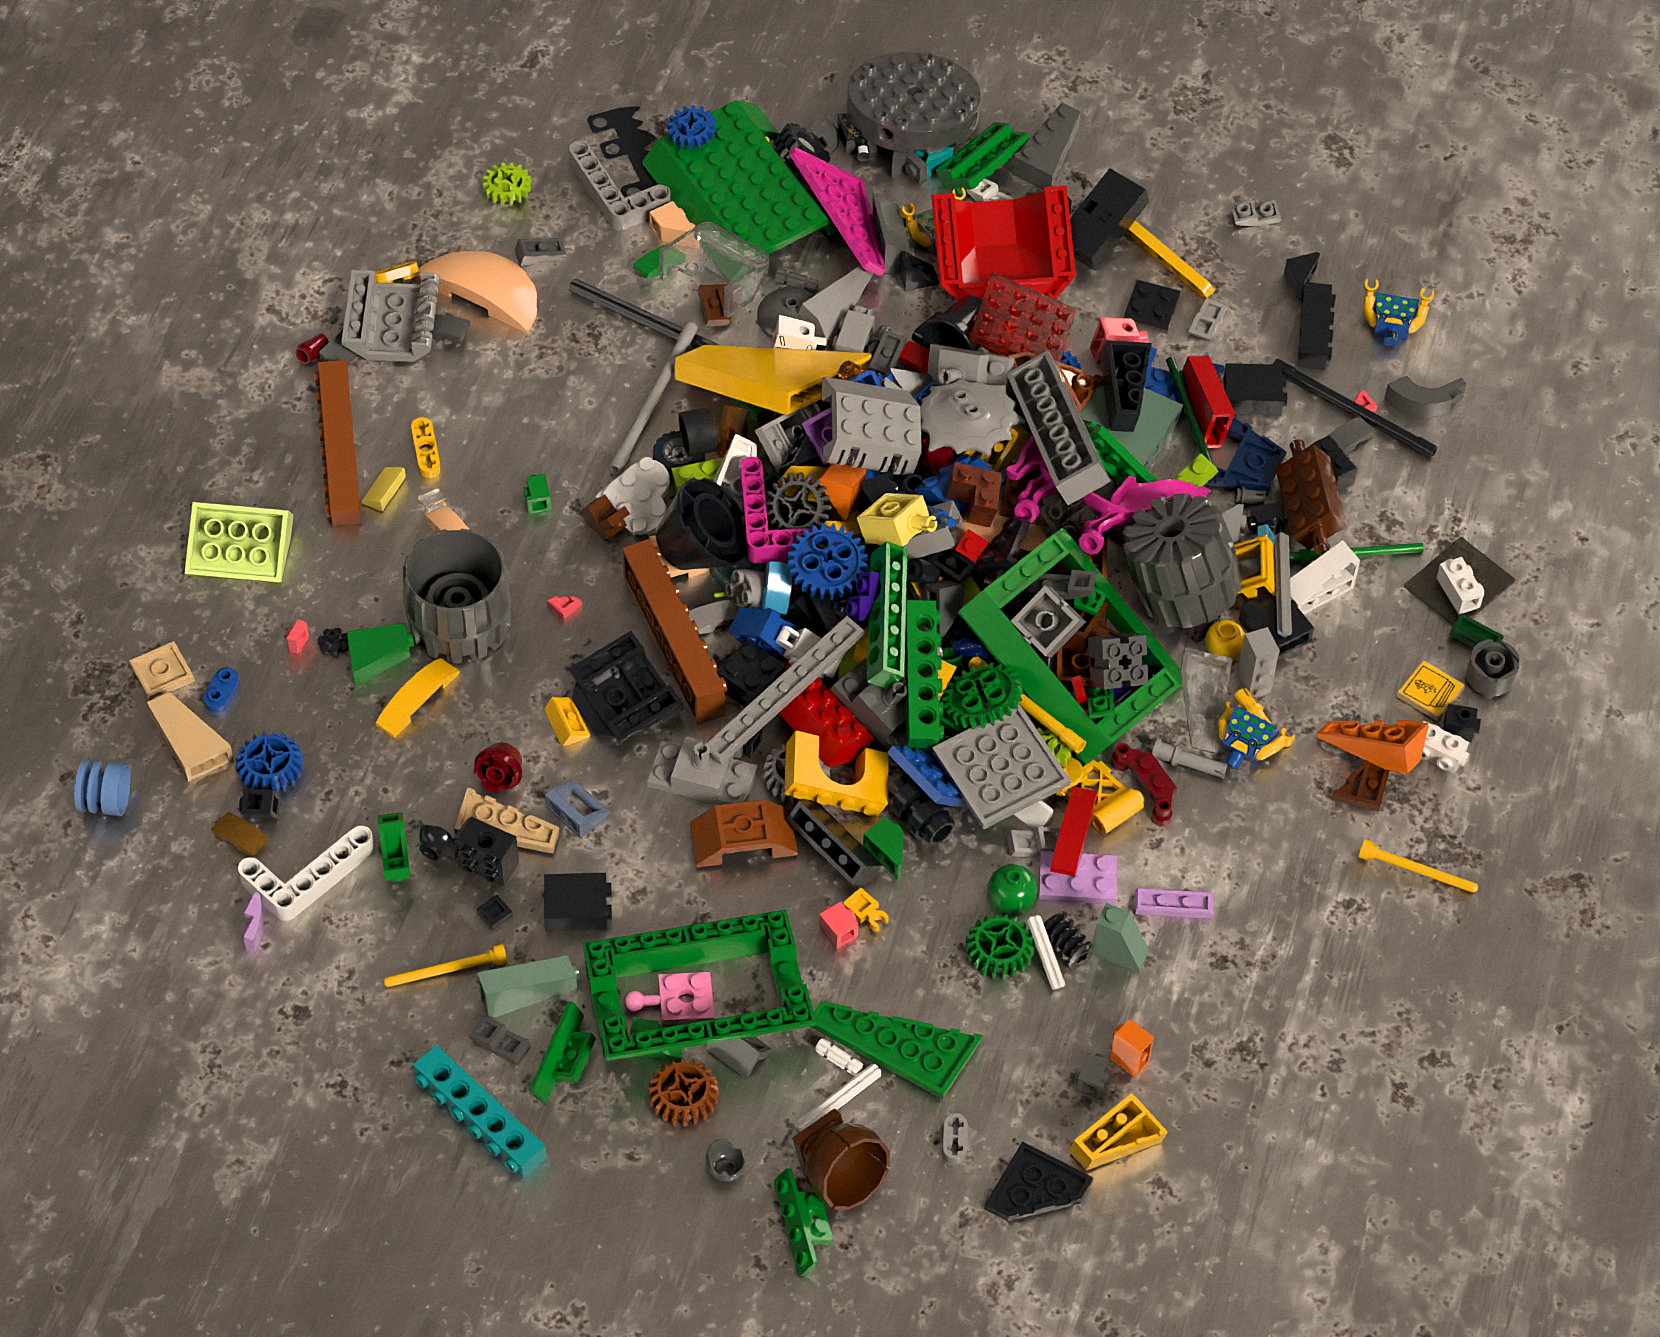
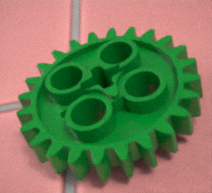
[942,663,1023,729]

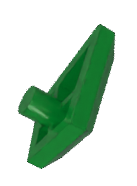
[1074,586,1106,616]

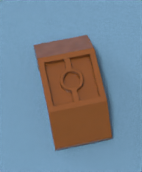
[690,800,798,867]

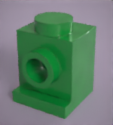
[523,474,552,515]

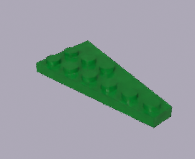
[810,1001,983,1099]

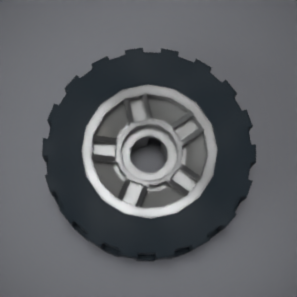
[653,430,705,482]

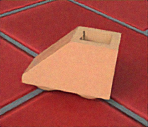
[649,201,698,247]

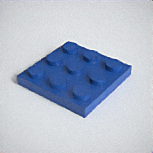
[887,745,969,809]

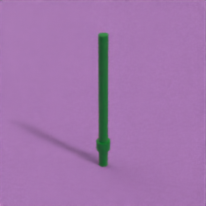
[1289,543,1424,563]

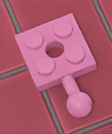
[624,972,715,1025]

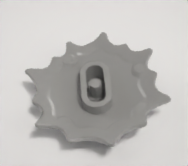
[920,379,1025,456]

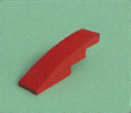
[1050,786,1098,876]

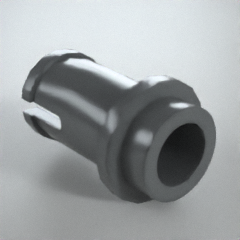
[1235,486,1266,505]

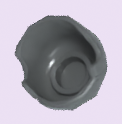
[705,1139,747,1182]

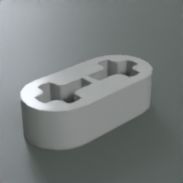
[942,1113,968,1165]

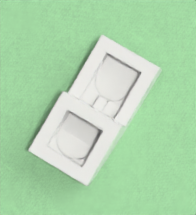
[966,179,1014,202]

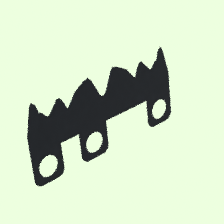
[587,106,657,198]

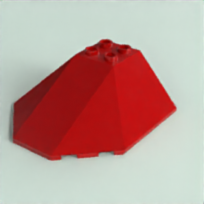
[931,185,1076,325]

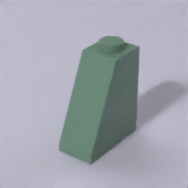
[1092,903,1149,973]

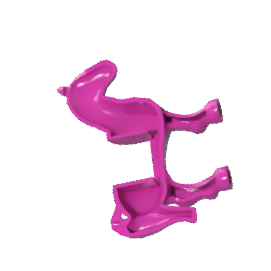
[1006,437,1211,555]

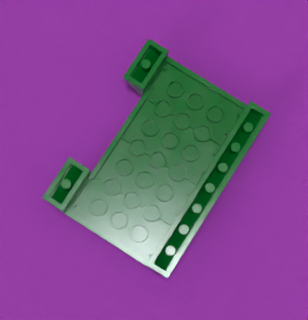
[642,100,839,284]

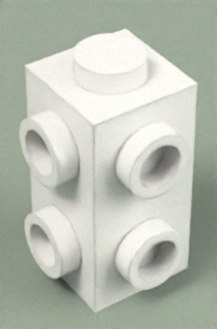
[1436,557,1484,615]
[1421,721,1470,774]

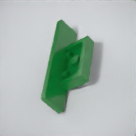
[530,1001,596,1103]
[774,1168,834,1276]

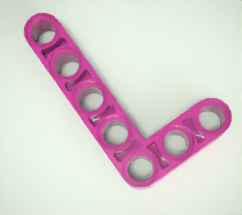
[741,457,818,563]

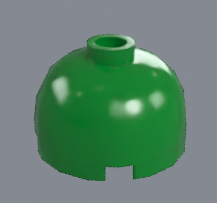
[987,864,1038,916]

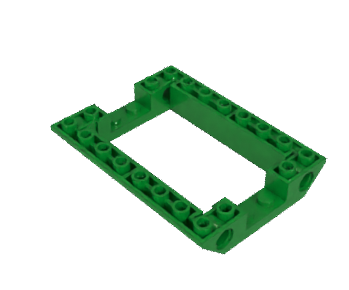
[957,528,1189,766]
[582,909,817,1061]

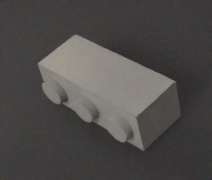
[1237,627,1280,697]

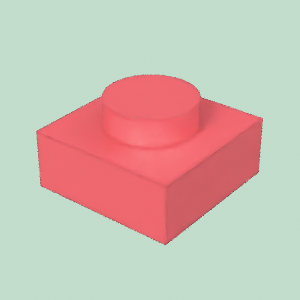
[286,620,309,655]

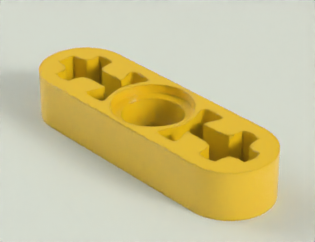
[411,417,440,478]

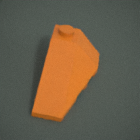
[1317,720,1429,774]

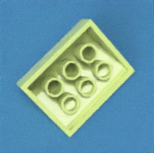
[185,502,293,583]

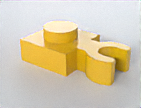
[843,888,889,932]

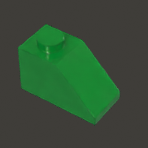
[863,816,903,879]

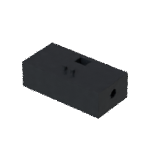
[1070,168,1149,271]

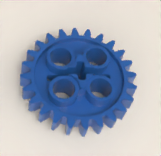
[788,523,868,600]

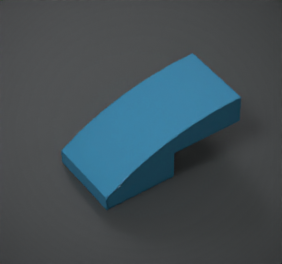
[762,561,792,615]

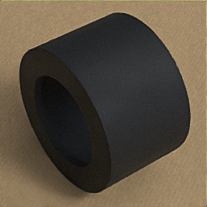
[678,407,718,457]

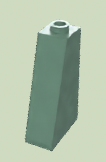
[477,956,580,1019]

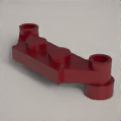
[1111,743,1177,827]

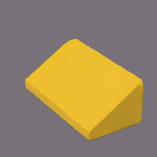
[544,697,590,746]

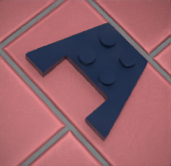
[1205,415,1287,492]

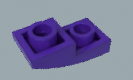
[846,572,879,622]

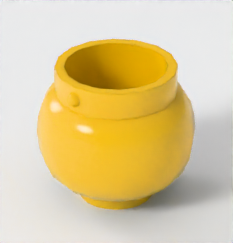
[1205,620,1245,664]

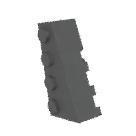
[1013,102,1081,190]

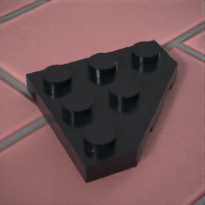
[984,1141,1094,1221]

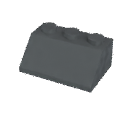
[872,193,915,275]

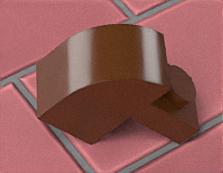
[579,494,630,539]

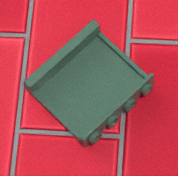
[1080,379,1183,469]

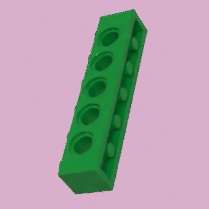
[867,541,907,689]
[905,600,944,749]

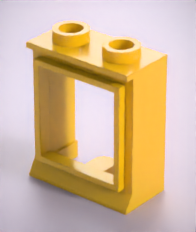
[1233,535,1276,608]

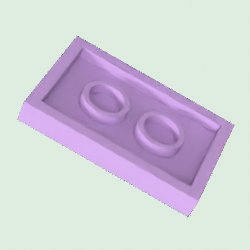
[1039,851,1117,904]

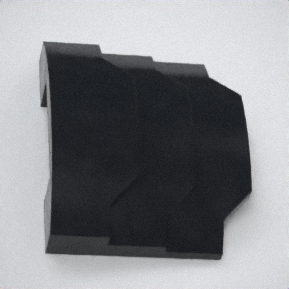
[568,631,684,743]

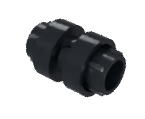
[888,774,955,844]

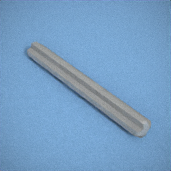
[1274,532,1292,637]

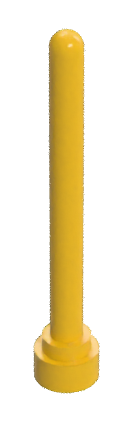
[1358,839,1478,893]
[383,944,508,987]

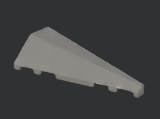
[798,265,874,349]

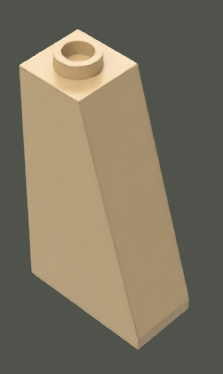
[147,692,234,781]

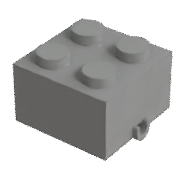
[1011,585,1086,657]

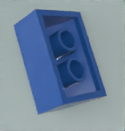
[915,454,1005,514]

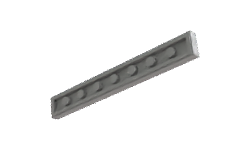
[703,616,865,765]

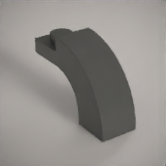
[1384,376,1467,418]

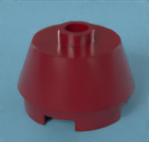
[474,742,522,793]

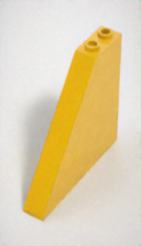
[674,345,872,415]

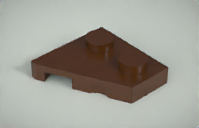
[698,284,742,326]
[1332,761,1390,812]

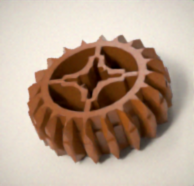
[648,1057,719,1127]

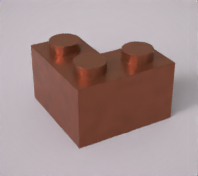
[945,462,1002,528]

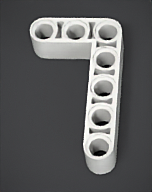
[238,826,374,921]

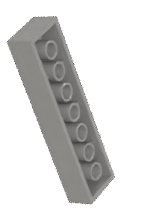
[1006,350,1111,505]

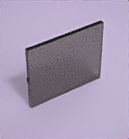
[1404,537,1516,626]

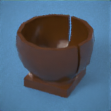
[792,1108,890,1210]

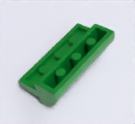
[936,122,1030,195]
[1084,421,1158,487]

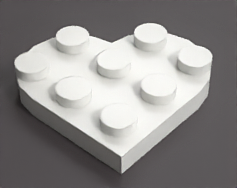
[595,457,671,536]

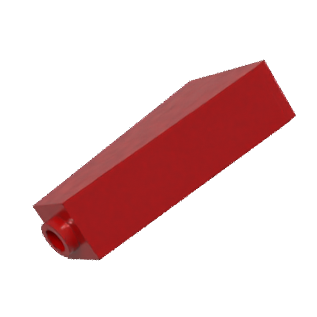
[1182,356,1235,448]

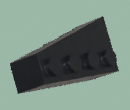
[1100,340,1152,432]

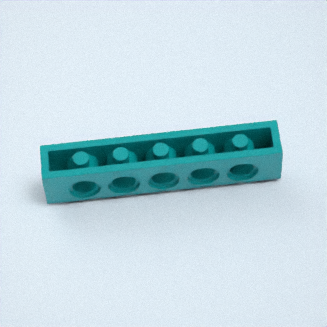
[413,1045,547,1178]

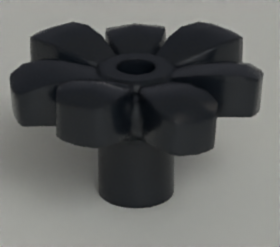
[318,628,348,655]

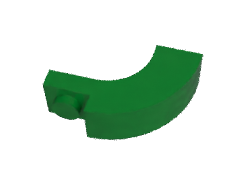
[377,812,411,882]

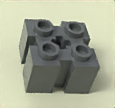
[1088,632,1148,689]

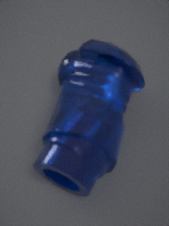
[953,637,992,661]

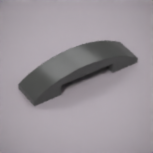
[996,565,1097,600]

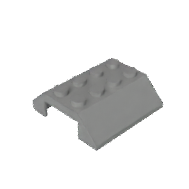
[341,270,440,362]
[822,377,921,476]

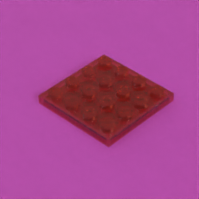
[969,272,1077,362]

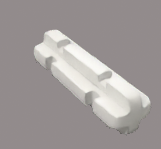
[815,1038,863,1076]

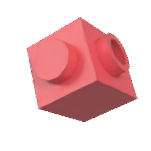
[819,902,859,949]

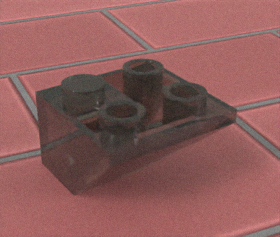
[1039,494,1097,542]

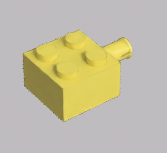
[857,493,937,546]

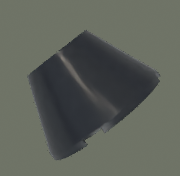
[656,477,747,570]

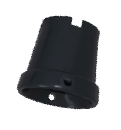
[922,295,996,351]

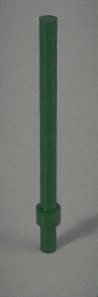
[1166,357,1214,465]

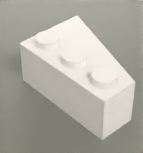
[1290,540,1360,614]

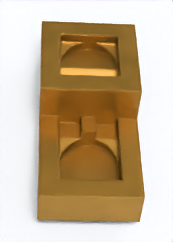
[211,812,269,857]

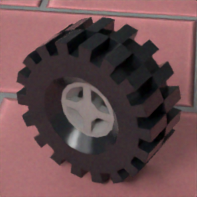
[773,122,830,175]

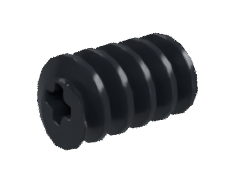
[1044,911,1092,969]

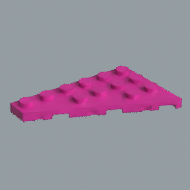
[789,147,886,276]

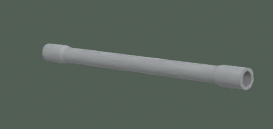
[608,322,698,474]

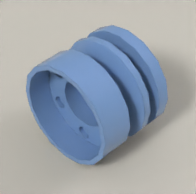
[74,759,131,816]

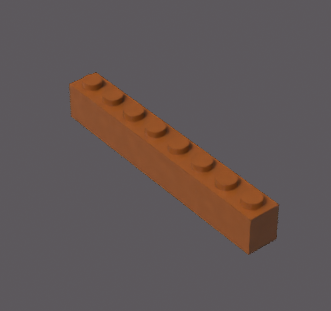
[315,360,361,526]

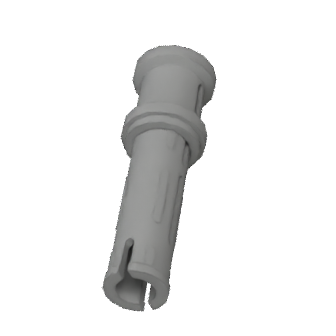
[1152,738,1228,779]

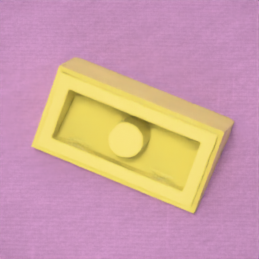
[361,467,406,512]

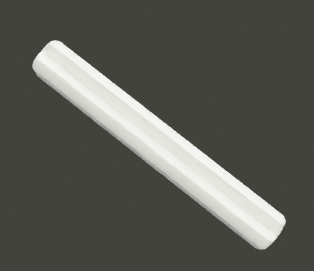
[796,1064,881,1132]

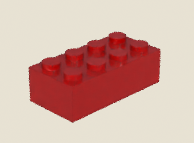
[779,677,874,767]

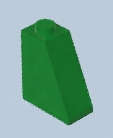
[347,623,414,685]

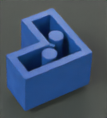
[728,606,796,661]

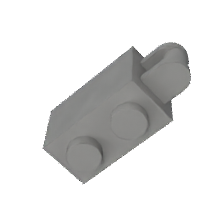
[832,305,875,353]

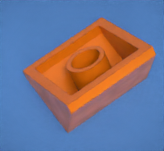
[818,463,867,520]

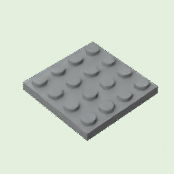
[932,704,1071,830]

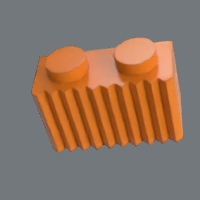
[1110,1019,1154,1078]

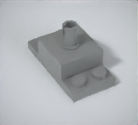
[927,344,1014,398]
[754,402,821,473]
[647,736,758,805]

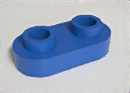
[203,667,240,713]

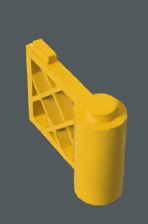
[1063,760,1144,836]

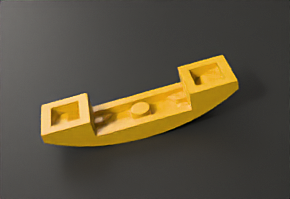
[375,658,460,738]

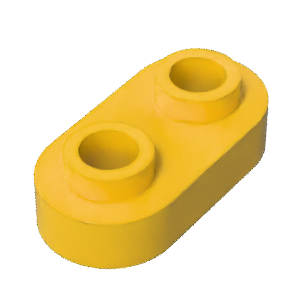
[375,261,419,283]

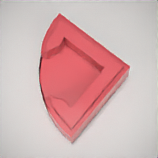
[1354,390,1377,418]
[547,596,582,619]

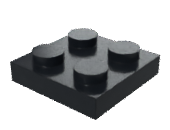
[1124,280,1181,330]

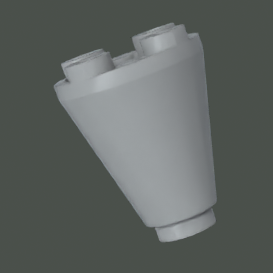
[725,569,795,615]

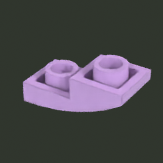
[242,892,264,953]

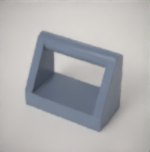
[545,780,610,839]

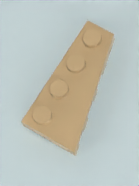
[454,787,559,854]

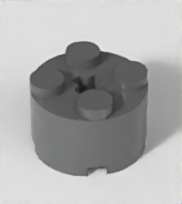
[1465,639,1519,699]

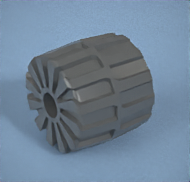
[1123,494,1241,628]
[403,528,512,663]

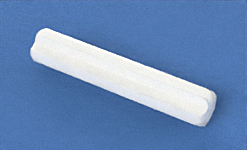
[1027,915,1065,990]

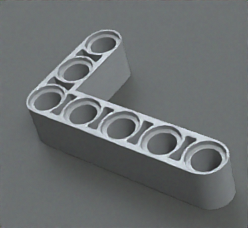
[569,141,671,231]

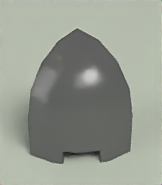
[810,119,839,154]

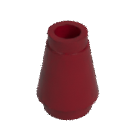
[295,333,329,364]

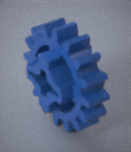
[667,105,717,150]

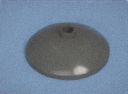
[757,287,815,338]

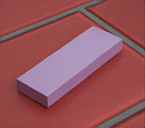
[1135,888,1213,919]

